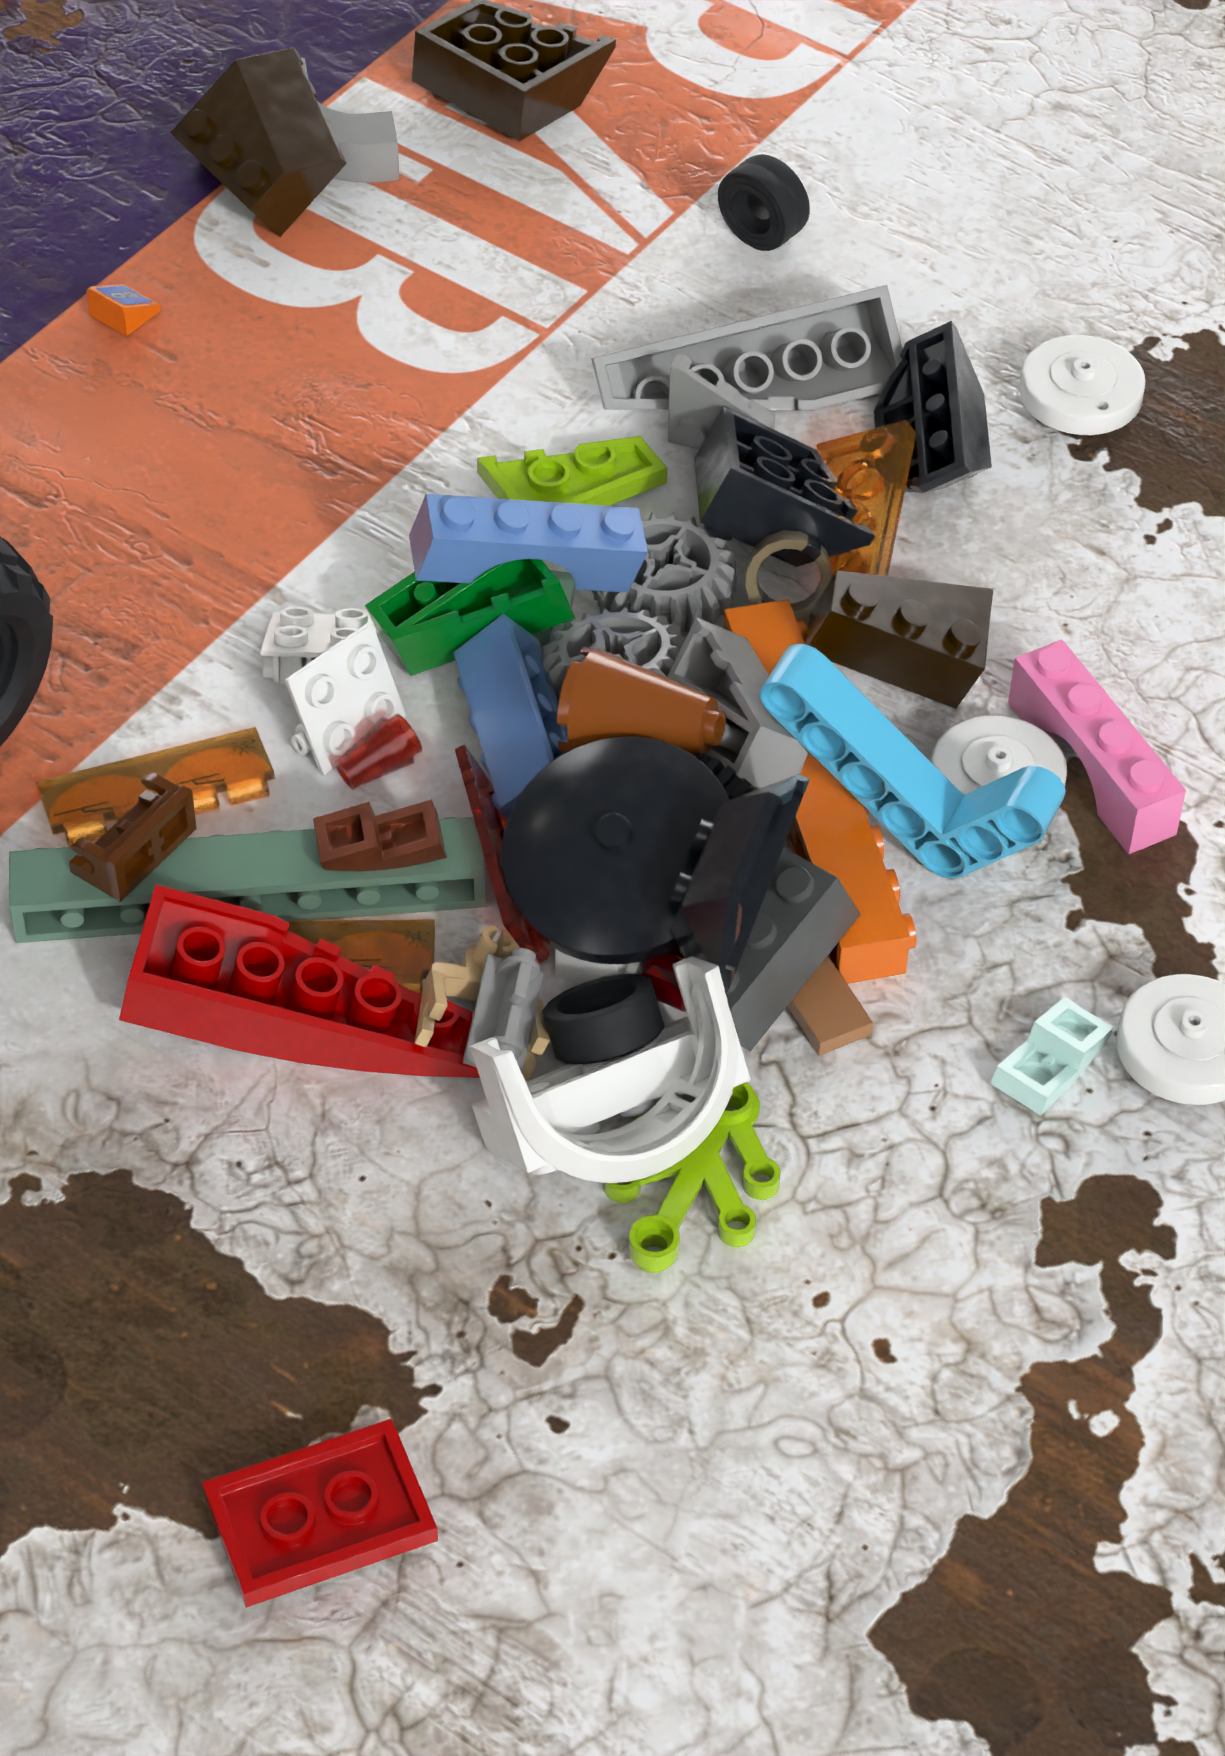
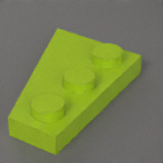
[477,436,667,506]

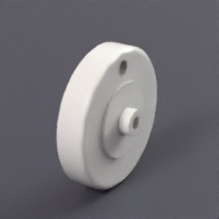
[1019,335,1145,435]
[930,715,1067,795]
[1116,974,1225,1105]

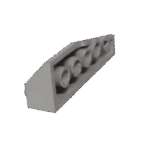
[591,285,903,411]

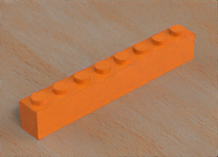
[723,599,917,984]

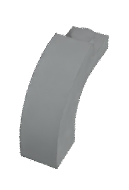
[301,58,399,183]

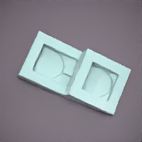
[990,997,1114,1116]

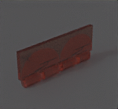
[454,744,549,964]

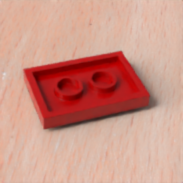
[202,1418,438,1608]

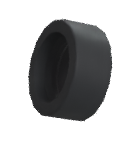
[542,974,665,1065]

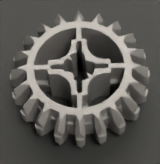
[592,512,737,633]
[543,607,686,702]

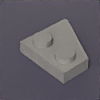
[668,353,775,449]

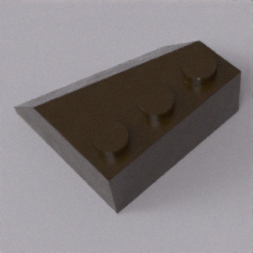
[411,0,617,141]
[170,47,347,237]

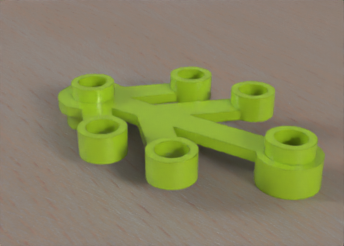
[604,1082,781,1273]

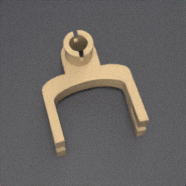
[415,925,550,1082]

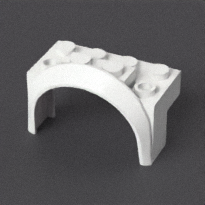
[470,956,751,1183]

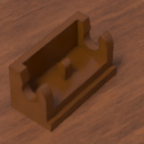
[69,773,197,902]

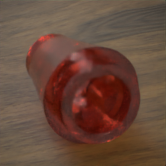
[334,714,422,790]

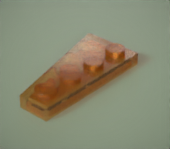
[816,420,916,577]

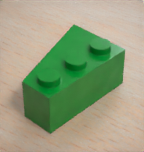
[365,559,576,676]

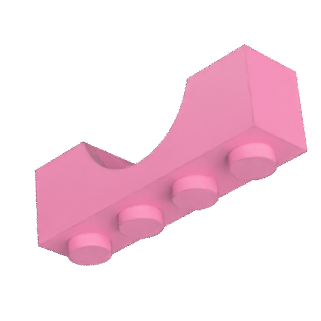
[1008,639,1186,855]

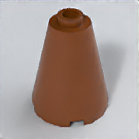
[557,647,726,756]

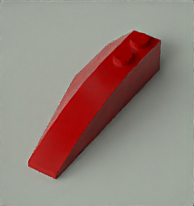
[119,884,480,1078]

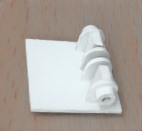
[260,606,378,684]
[285,622,407,775]

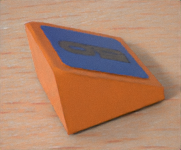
[86,284,161,337]

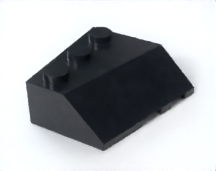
[694,406,875,567]

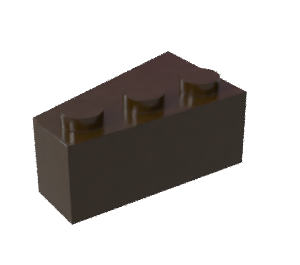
[805,570,993,709]

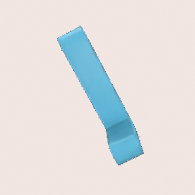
[760,644,1066,879]

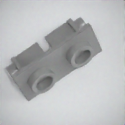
[462,948,544,1073]

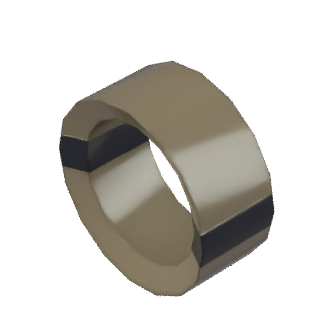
[745,530,832,621]

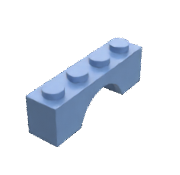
[409,494,648,593]

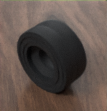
[718,154,810,251]

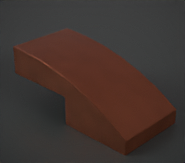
[313,799,447,871]

